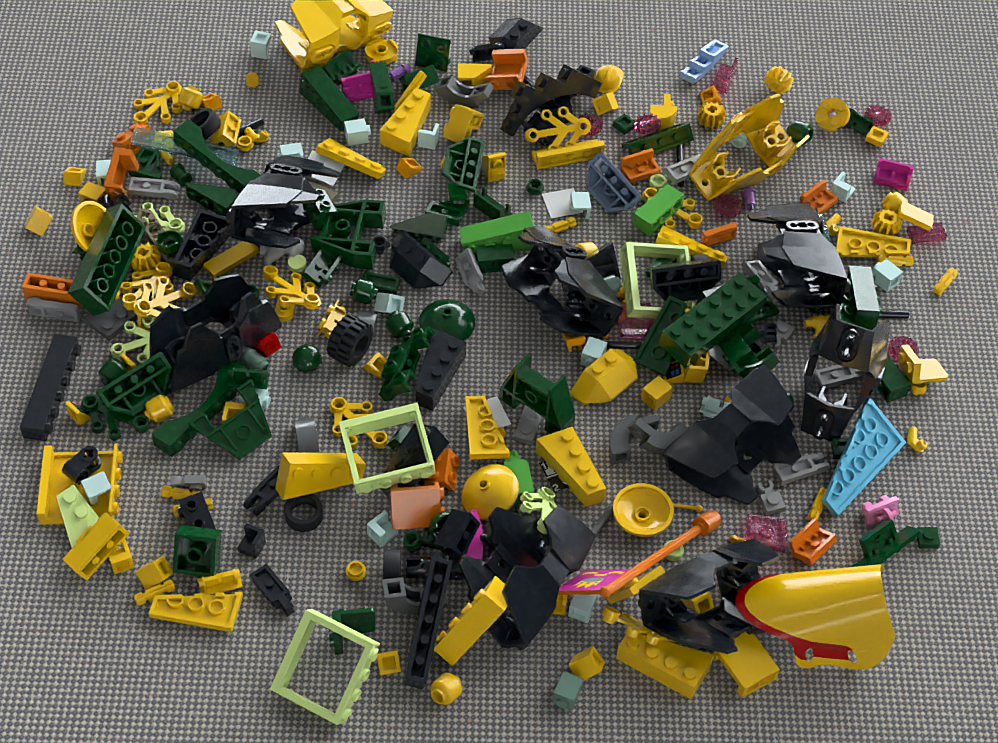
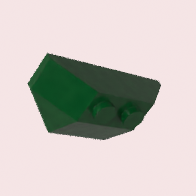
[441,136,485,192]
[96,351,172,416]

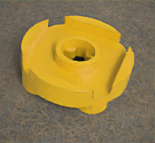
[365,37,398,64]
[815,98,850,132]

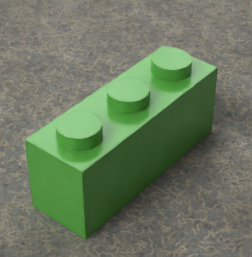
[633,184,684,236]

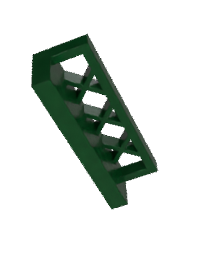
[621,123,694,155]

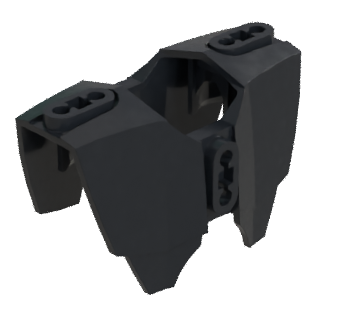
[226,155,341,249]
[747,203,850,308]
[501,226,624,337]
[149,274,282,393]
[801,304,891,442]
[662,364,801,505]
[458,506,596,651]
[638,539,780,654]

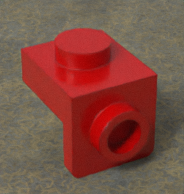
[255,332,282,357]

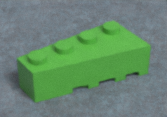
[459,211,535,255]

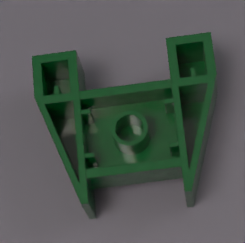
[310,199,387,270]
[499,352,575,434]

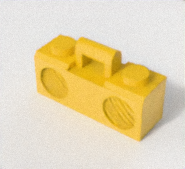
[62,512,130,580]

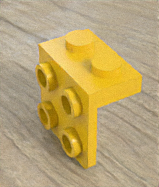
[898,345,948,384]

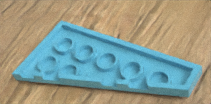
[822,397,906,517]

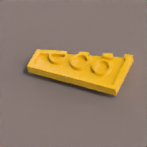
[315,138,386,180]
[655,225,728,268]
[836,226,911,257]
[465,396,510,460]
[149,592,243,632]

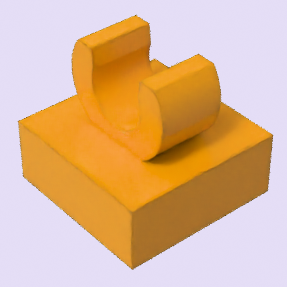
[562,333,586,352]

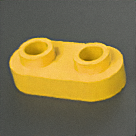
[275,295,298,322]

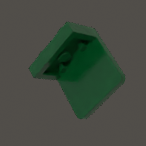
[329,607,375,655]

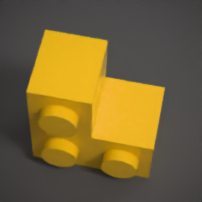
[443,104,485,143]

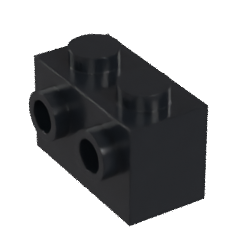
[176,491,216,529]
[434,509,481,558]

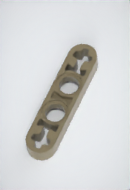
[137,209,177,268]

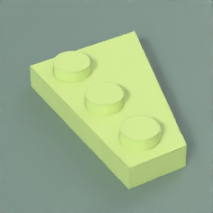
[56,484,99,548]

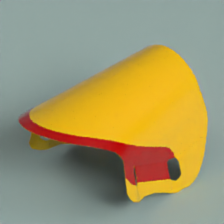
[735,564,895,670]

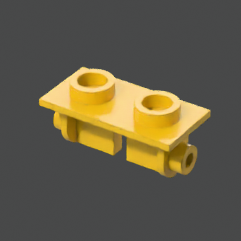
[317,300,346,339]
[197,569,243,595]

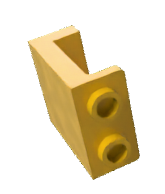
[713,632,780,698]

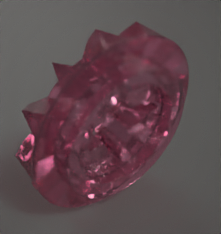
[864,104,892,126]
[579,113,603,135]
[633,113,661,135]
[713,194,742,218]
[888,336,919,360]

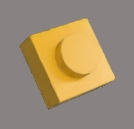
[865,126,889,148]

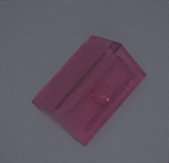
[712,57,739,94]

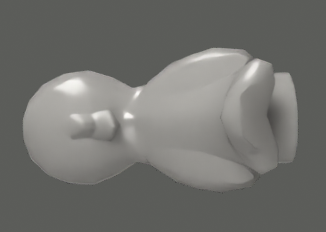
[260,234,305,268]

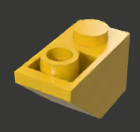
[458,63,492,86]
[482,152,506,183]

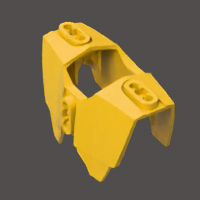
[274,0,393,68]
[688,93,810,201]

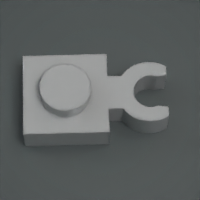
[766,320,795,351]
[170,475,207,491]
[757,480,786,516]

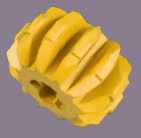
[764,66,794,94]
[697,101,726,129]
[871,208,903,236]
[130,242,161,272]

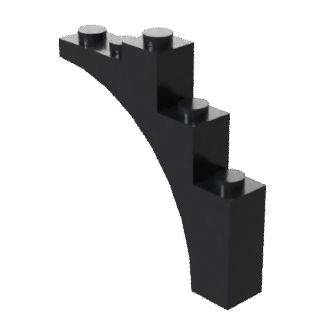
[500,64,602,137]

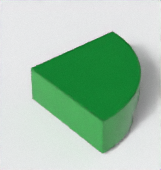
[448,184,467,201]

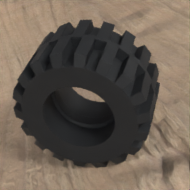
[327,314,373,367]

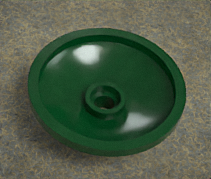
[419,299,475,341]

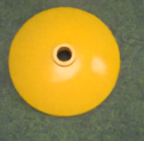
[71,201,106,252]
[461,464,519,520]
[613,483,674,537]

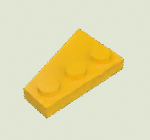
[606,565,665,604]

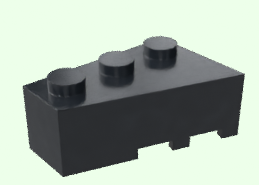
[561,243,621,292]

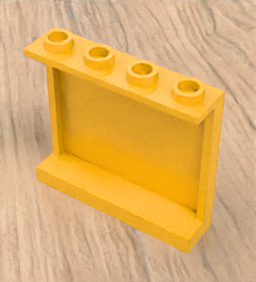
[36,443,123,525]

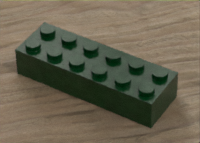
[68,203,146,316]
[658,272,767,369]

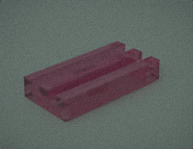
[906,222,947,244]

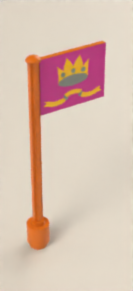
[558,510,721,598]

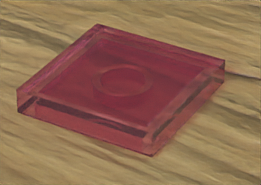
[617,302,655,338]
[745,514,788,553]

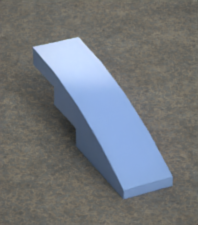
[680,40,729,84]

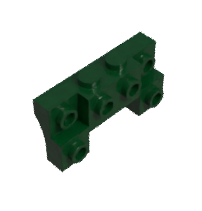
[718,321,780,379]
[378,326,435,402]

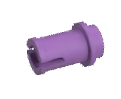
[389,64,411,82]
[742,186,756,210]

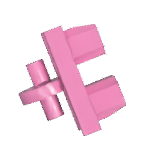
[862,495,899,527]

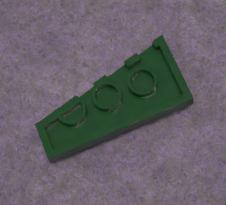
[633,295,687,377]

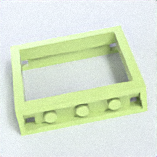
[620,242,696,319]
[339,403,436,494]
[270,609,380,725]

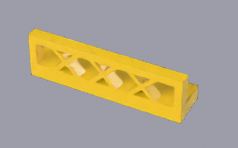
[531,139,605,170]

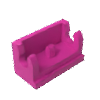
[341,72,373,103]
[873,158,914,191]

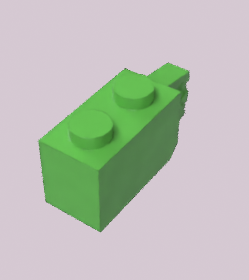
[504,451,534,505]

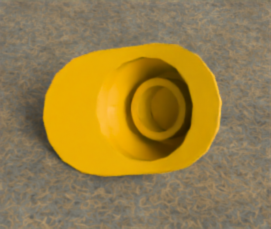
[595,64,624,93]

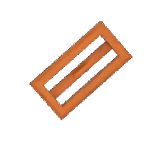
[701,222,738,247]

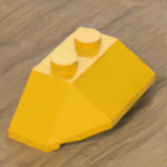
[570,349,638,405]

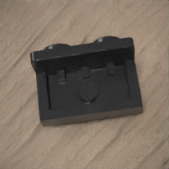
[522,112,558,146]

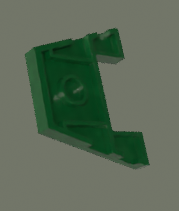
[188,379,272,460]

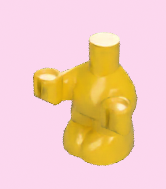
[803,314,831,338]

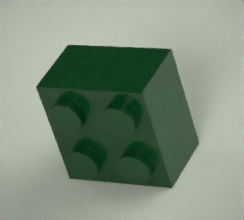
[173,525,222,577]

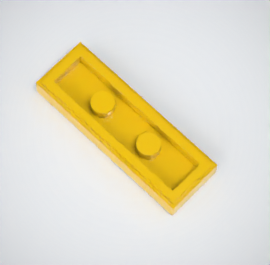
[203,241,259,279]

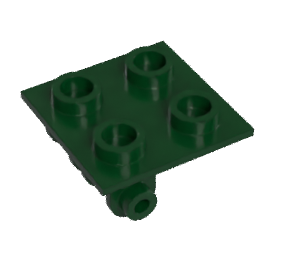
[415,33,451,72]

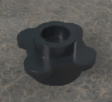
[372,236,390,254]

